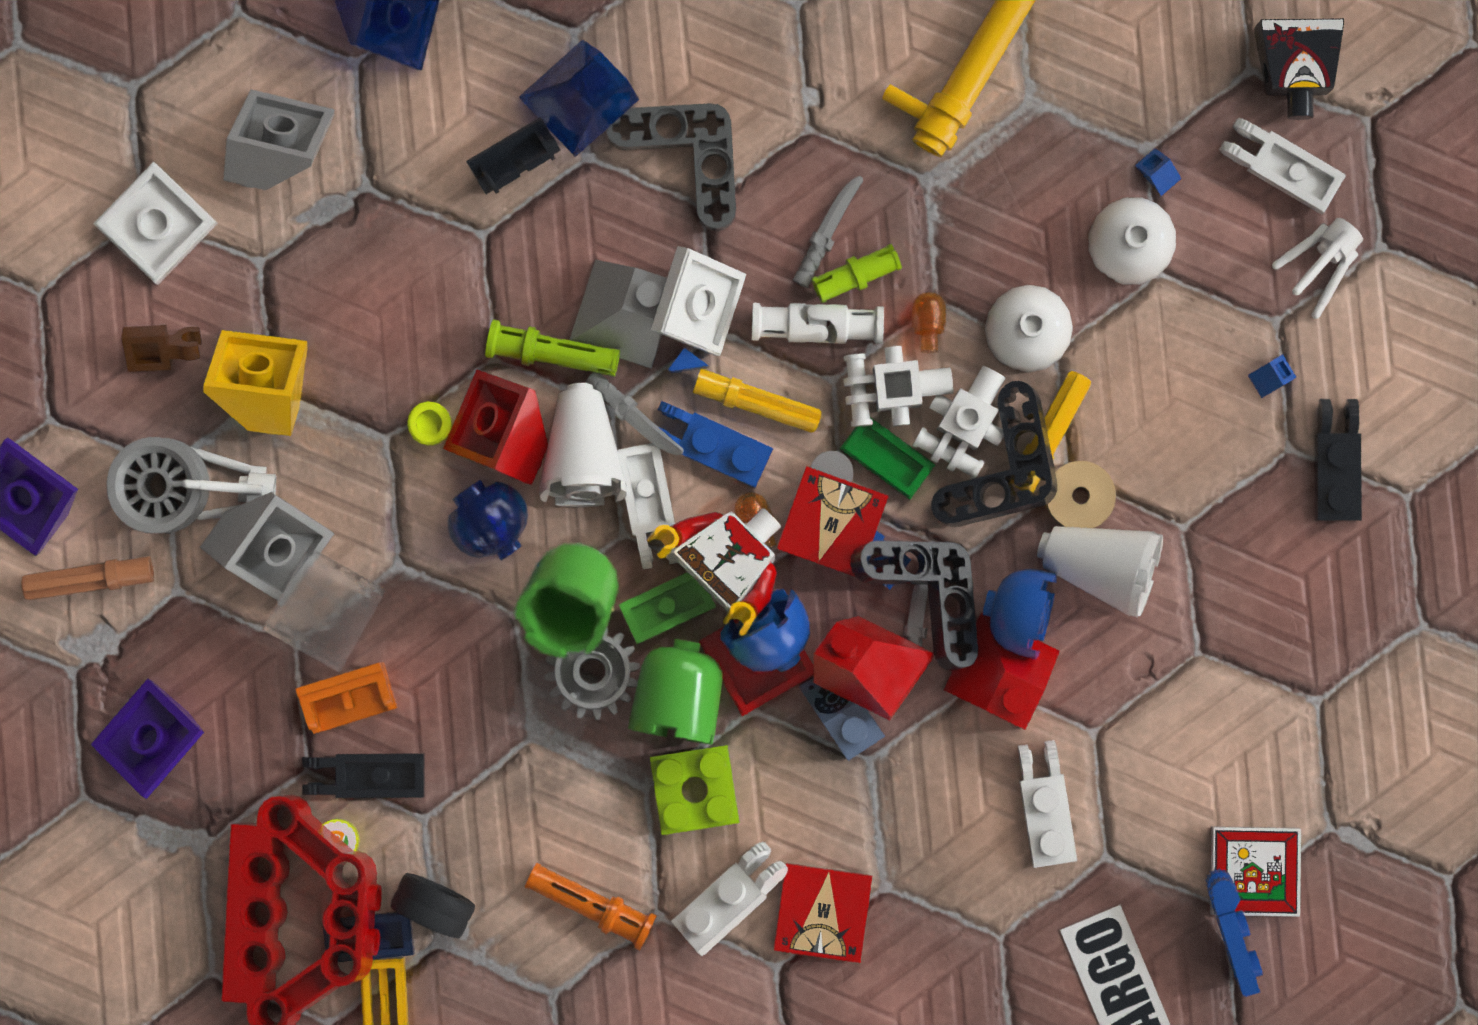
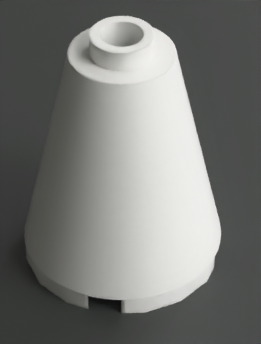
[539,383,627,508]
[1037,526,1163,618]

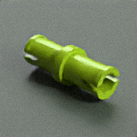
[811,244,902,303]

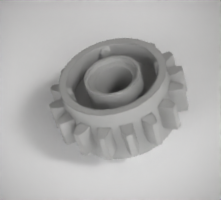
[545,627,640,720]

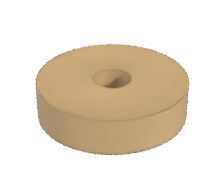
[1046,461,1116,528]

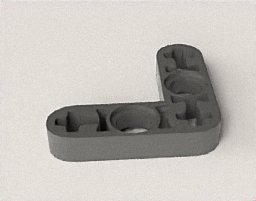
[605,103,736,231]

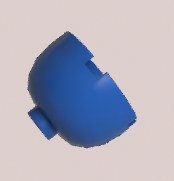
[983,569,1057,660]
[720,589,810,672]

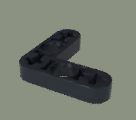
[931,381,1057,527]
[850,541,978,671]

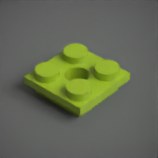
[650,745,740,835]

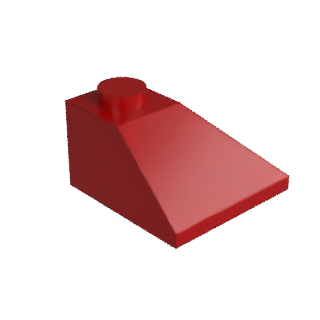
[443,369,548,486]
[943,612,1060,730]
[814,616,934,721]

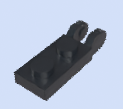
[1315,399,1362,521]
[302,753,425,798]

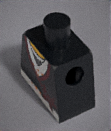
[1254,18,1344,120]

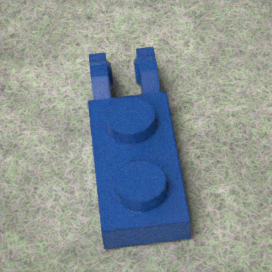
[657,401,773,488]
[1205,868,1263,997]

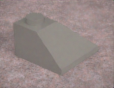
[224,89,335,190]
[570,260,667,369]
[200,492,334,604]

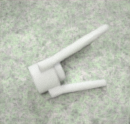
[1272,218,1363,319]
[182,447,276,520]

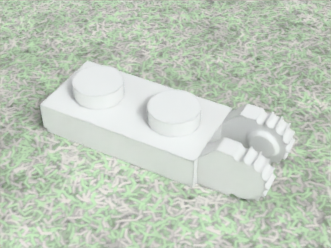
[1219,118,1346,215]
[617,443,678,570]
[1018,740,1077,868]
[671,842,788,956]

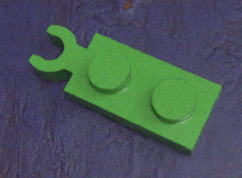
[619,572,716,645]

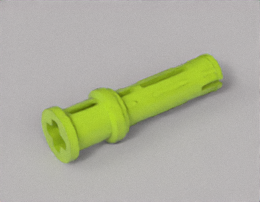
[485,319,620,377]

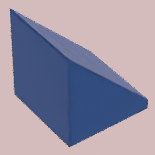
[1135,148,1182,196]
[668,348,709,374]
[1248,354,1296,398]

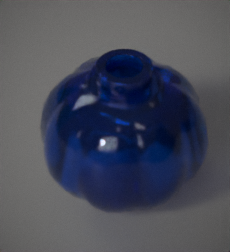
[447,479,528,561]

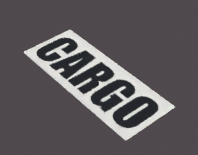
[1060,905,1170,1025]

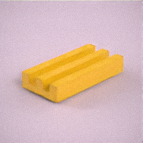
[361,957,409,1025]

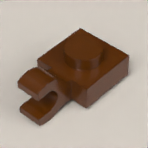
[121,325,202,372]

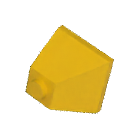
[203,330,307,436]

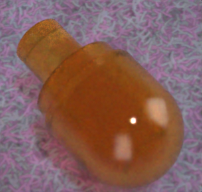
[912,292,947,353]
[734,492,777,549]

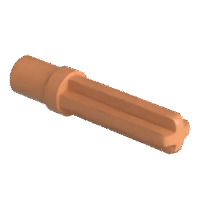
[21,556,154,600]

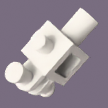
[843,346,953,427]
[912,366,1005,479]

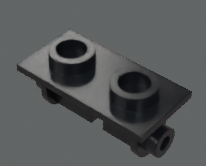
[466,117,561,195]

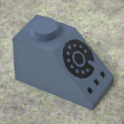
[799,677,885,761]

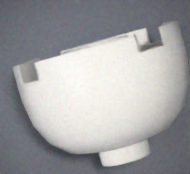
[1089,198,1176,285]
[985,285,1073,373]

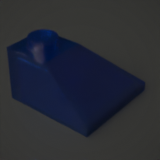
[335,0,440,71]
[519,39,639,157]

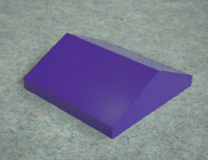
[0,438,78,556]
[91,679,204,799]

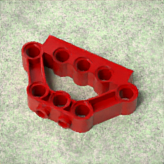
[221,794,382,1025]

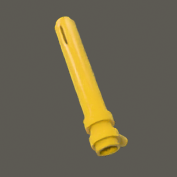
[882,0,1036,158]

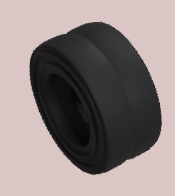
[390,873,475,938]

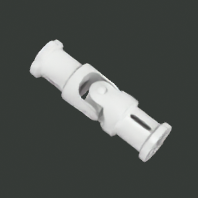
[752,303,884,344]

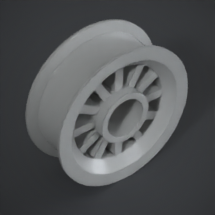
[107,437,210,533]

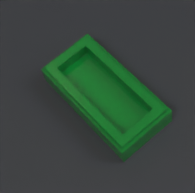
[840,417,936,500]

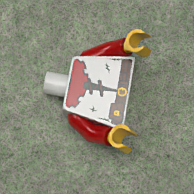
[647,508,781,636]

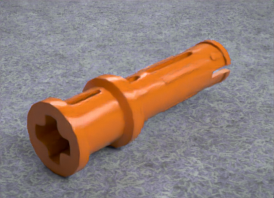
[525,863,657,951]

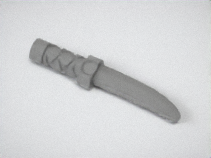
[792,176,863,288]
[586,372,684,455]
[903,585,928,647]

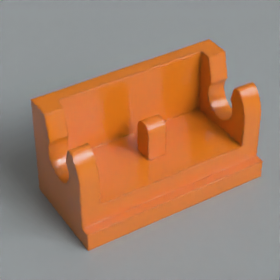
[295,662,398,734]

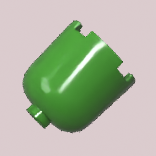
[515,543,618,658]
[628,639,722,745]

